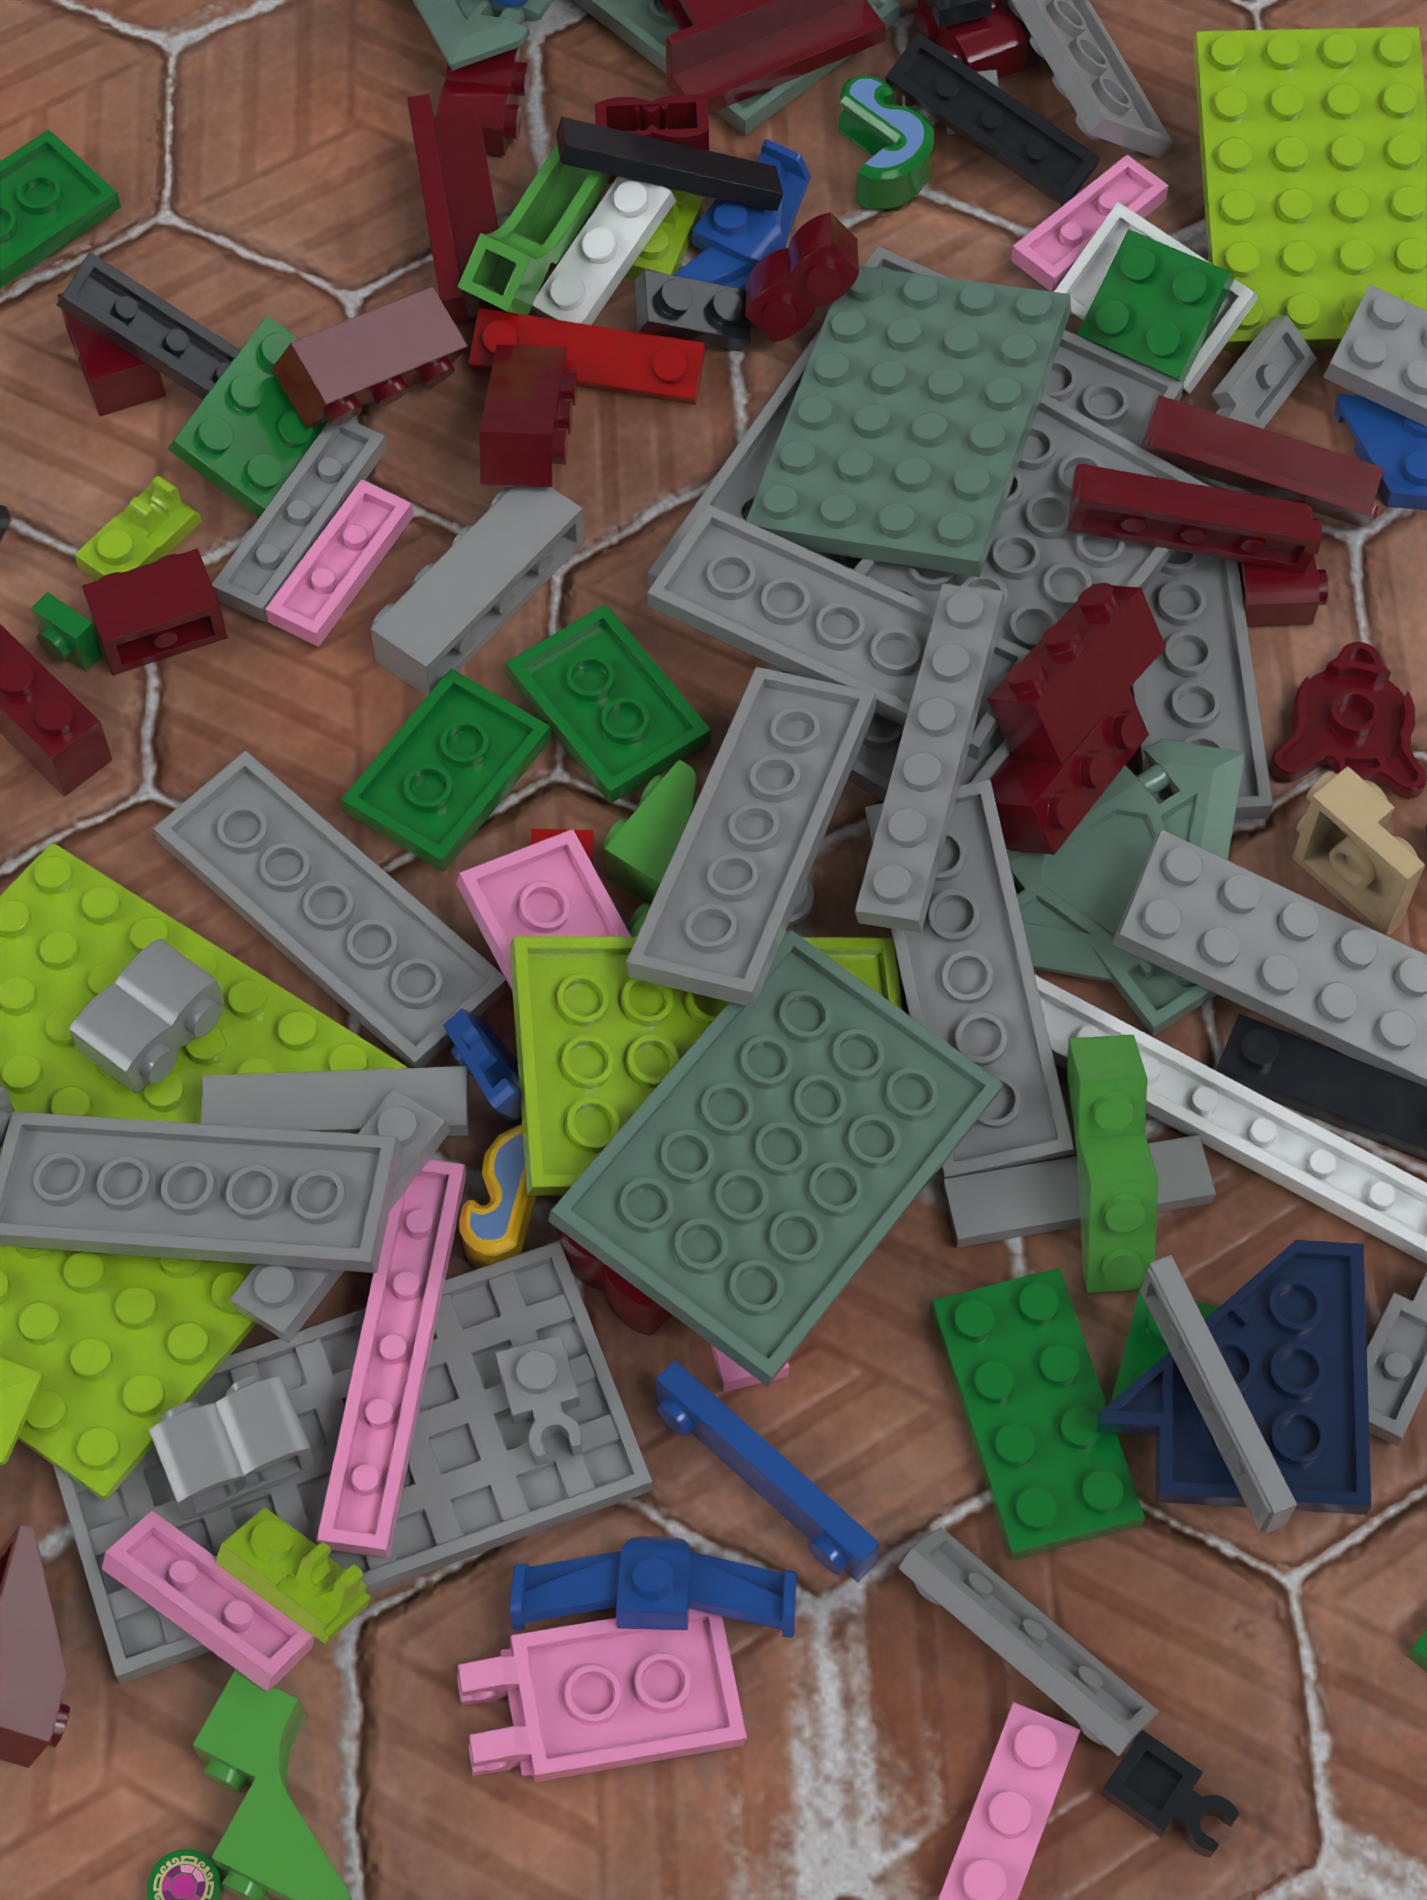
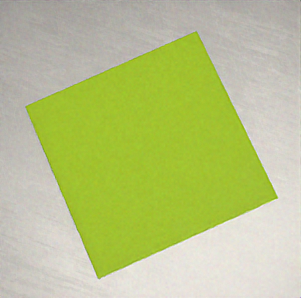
[0,842,408,1502]

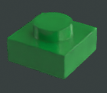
[31,592,102,672]

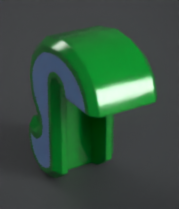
[838,75,934,210]

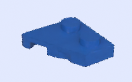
[1334,394,1427,510]
[443,1008,522,1126]

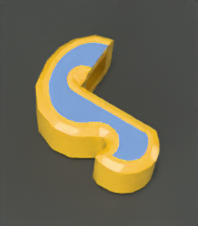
[459,1124,537,1269]

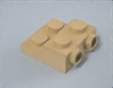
[1292,766,1425,936]

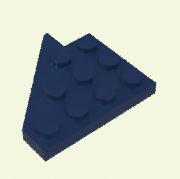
[1097,1240,1371,1515]

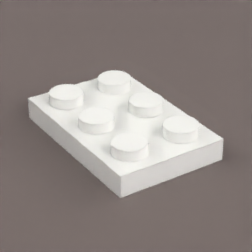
[1054,202,1259,394]

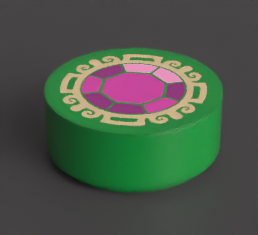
[147,1849,224,1900]

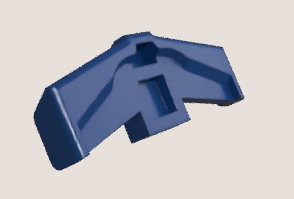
[674,140,811,290]
[510,1536,797,1638]

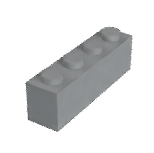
[370,486,585,697]

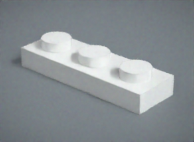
[532,176,675,325]

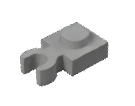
[495,1334,582,1466]

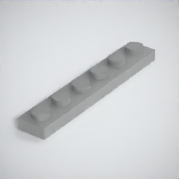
[855,584,1006,933]

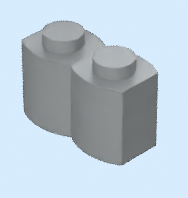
[69,939,224,1093]
[149,1375,315,1520]

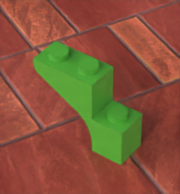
[458,144,610,315]
[603,760,697,937]
[1067,1035,1159,1293]
[193,1669,352,1900]

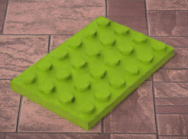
[1193,27,1427,351]
[509,936,902,1196]

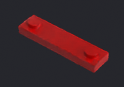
[468,308,706,405]

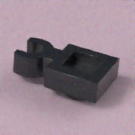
[1100,1730,1239,1858]

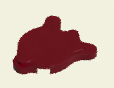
[1269,642,1427,799]

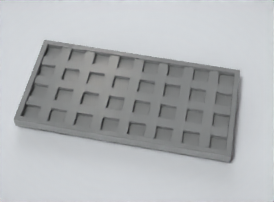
[53,1241,653,1684]

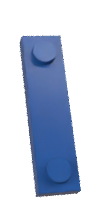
[656,1360,880,1583]

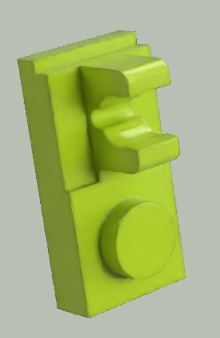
[624,187,706,280]
[75,476,202,581]
[215,1507,371,1645]

